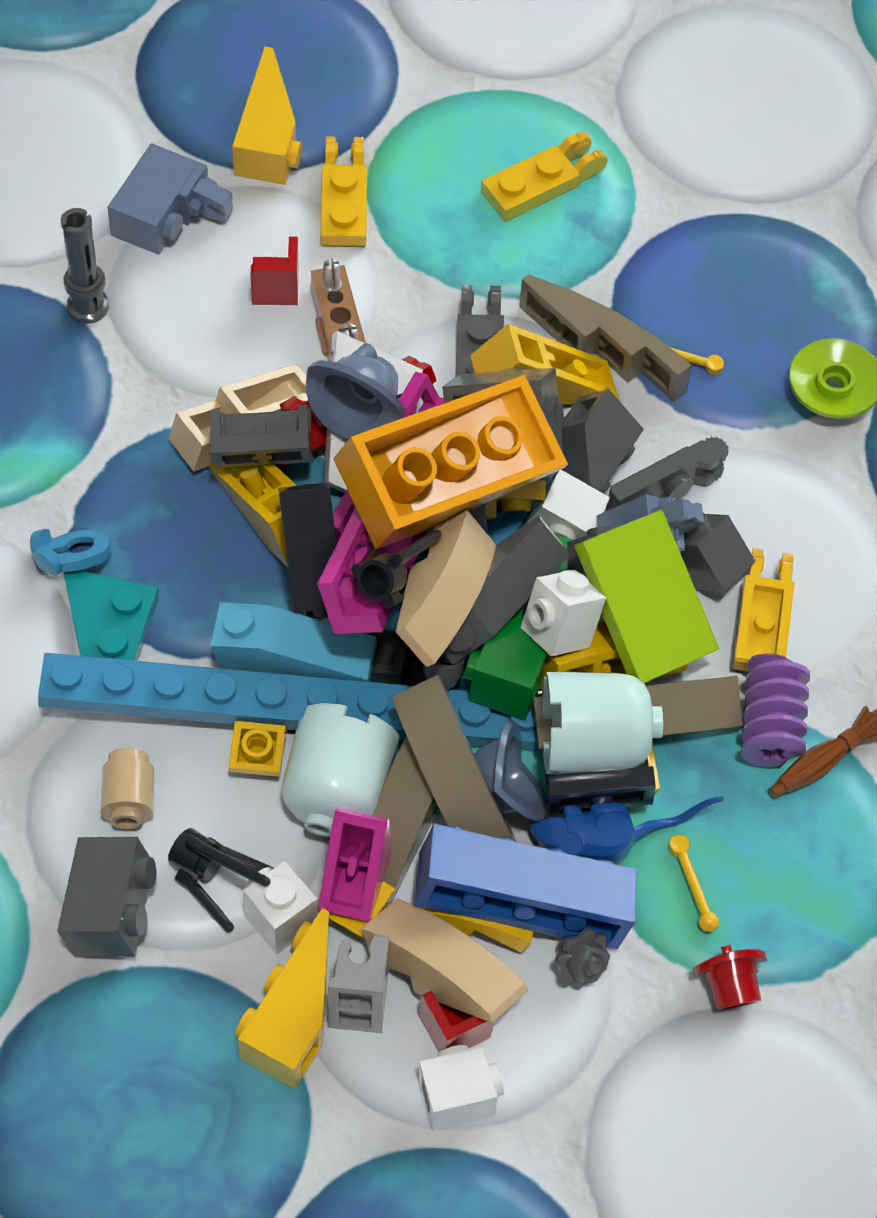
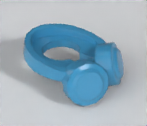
[30,529,111,576]

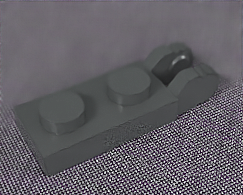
[456,285,504,377]
[605,436,729,512]

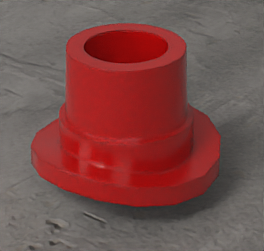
[693,945,767,1010]

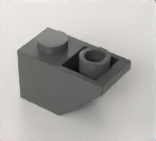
[561,389,644,494]
[680,513,756,592]

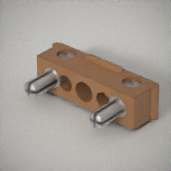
[310,258,366,362]

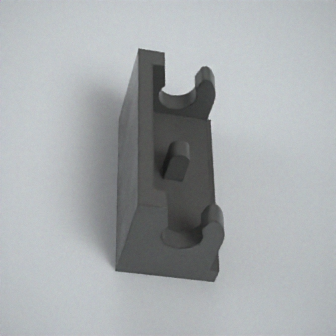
[210,405,313,468]

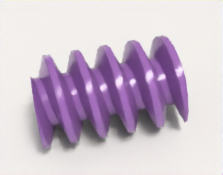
[741,654,810,768]

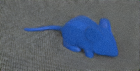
[530,796,724,864]

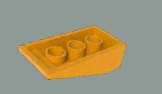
[333,375,568,549]

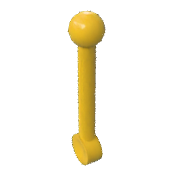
[670,347,724,375]
[668,835,719,932]

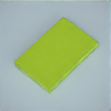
[574,509,720,683]

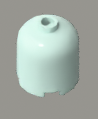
[542,672,663,775]
[282,703,399,837]

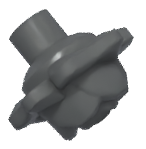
[555,927,610,990]

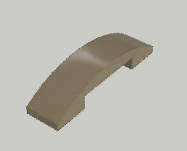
[392,675,517,842]

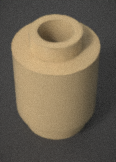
[100,748,154,829]

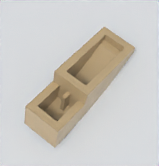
[168,364,311,472]
[396,510,496,667]
[362,898,528,1023]

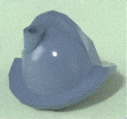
[306,343,406,439]
[474,721,548,821]

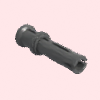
[61,208,109,324]

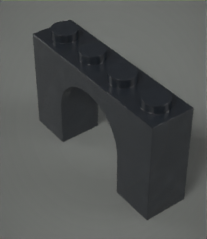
[278,482,488,619]

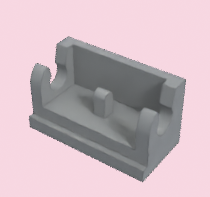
[328,935,389,1033]

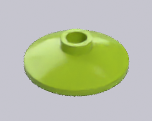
[789,338,877,419]

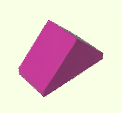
[318,807,392,922]

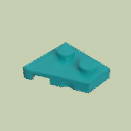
[64,570,159,661]

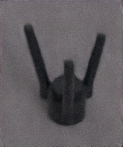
[351,530,442,609]
[168,828,274,933]

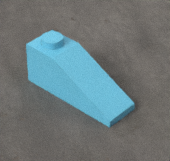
[210,602,377,682]

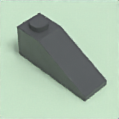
[443,516,569,664]

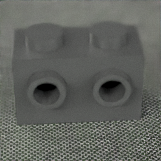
[57,837,157,957]

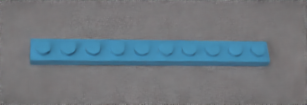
[38,653,543,752]

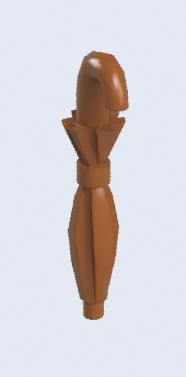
[768,706,877,799]

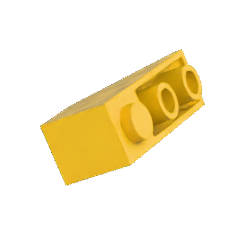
[235,908,329,1089]

